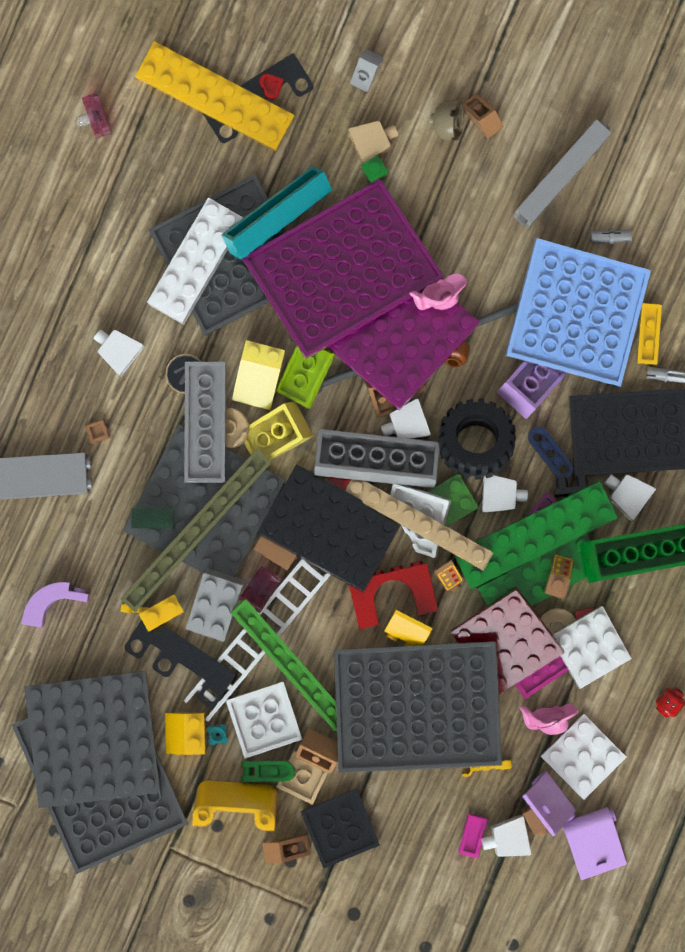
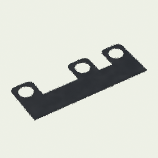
[203,53,314,143]
[125,620,236,708]

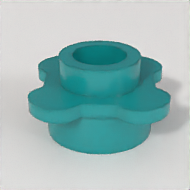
[207,724,228,745]

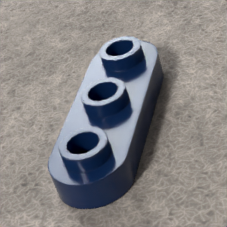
[528,427,573,478]

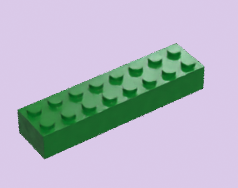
[454,480,618,589]

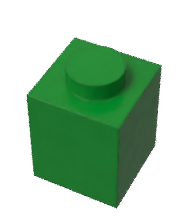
[360,155,388,184]

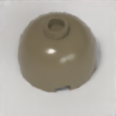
[430,100,464,141]

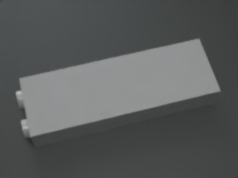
[513,119,612,229]
[0,453,92,500]

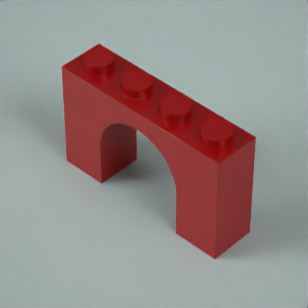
[349,560,438,629]

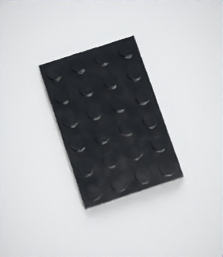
[569,389,685,476]
[257,464,401,592]

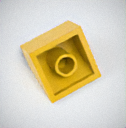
[384,609,433,646]
[165,712,206,755]

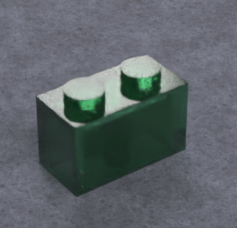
[131,508,174,529]

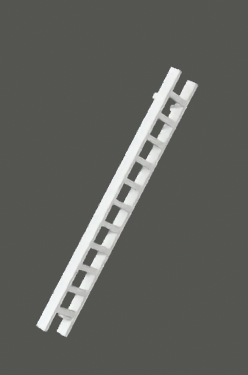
[184,559,330,721]

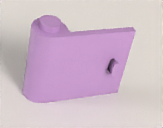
[523,771,576,836]
[562,807,627,880]

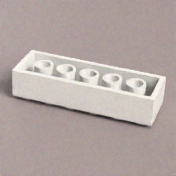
[147,197,243,325]

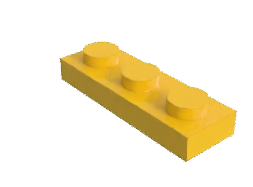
[636,303,662,365]

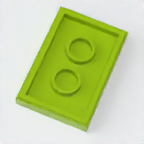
[276,345,335,409]

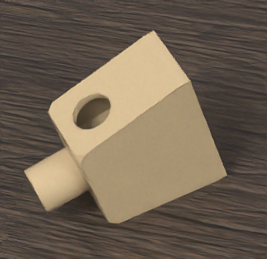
[348,121,398,164]

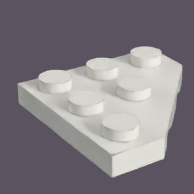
[390,484,451,558]

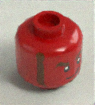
[655,687,685,718]

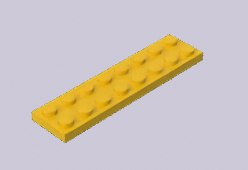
[135,41,295,151]

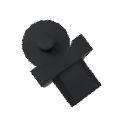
[553,475,588,498]

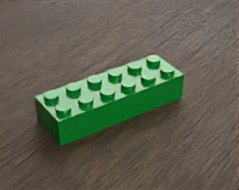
[581,524,685,583]
[477,533,590,607]

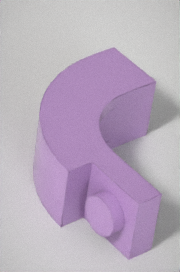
[21,582,90,627]

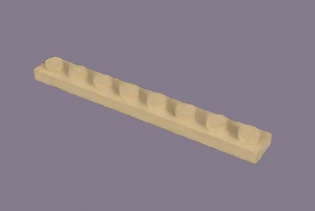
[345,479,493,571]

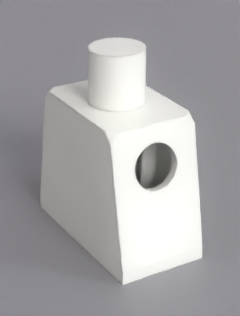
[94,330,145,377]
[380,399,431,439]
[604,474,656,521]
[481,475,528,513]
[481,815,531,857]

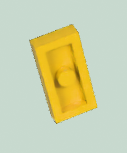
[139,595,184,632]

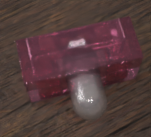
[75,92,112,139]
[239,566,282,613]

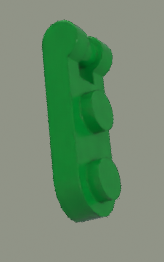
[241,761,296,782]

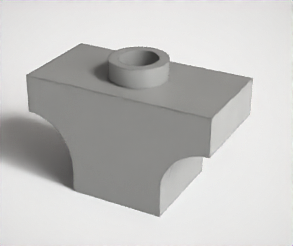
[350,49,384,93]

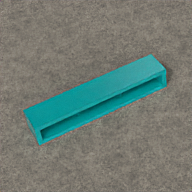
[221,166,332,259]

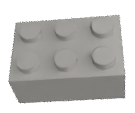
[186,568,245,642]

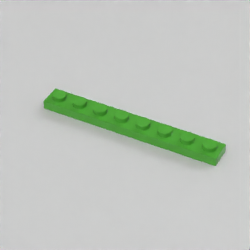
[230,599,337,732]

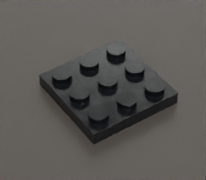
[301,788,380,868]

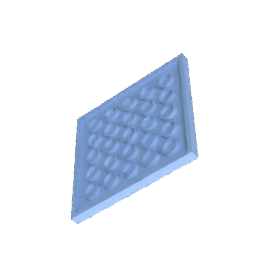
[505,238,651,387]

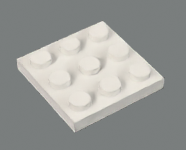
[553,606,631,689]
[226,681,302,758]
[541,714,627,800]

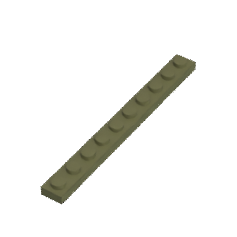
[120,449,272,612]

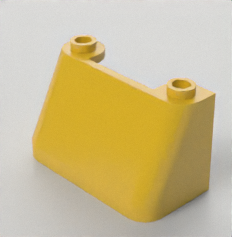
[192,780,278,831]

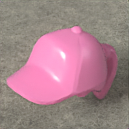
[409,274,467,310]
[519,704,578,735]

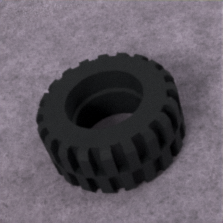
[438,399,516,480]

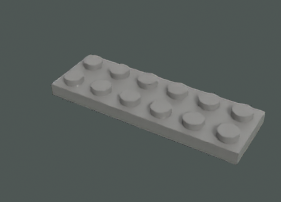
[184,362,226,483]

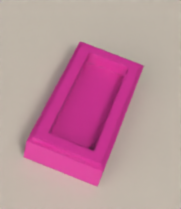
[458,813,488,858]

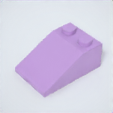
[496,361,567,419]

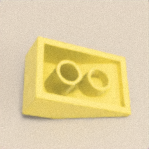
[232,340,286,410]
[244,401,313,460]

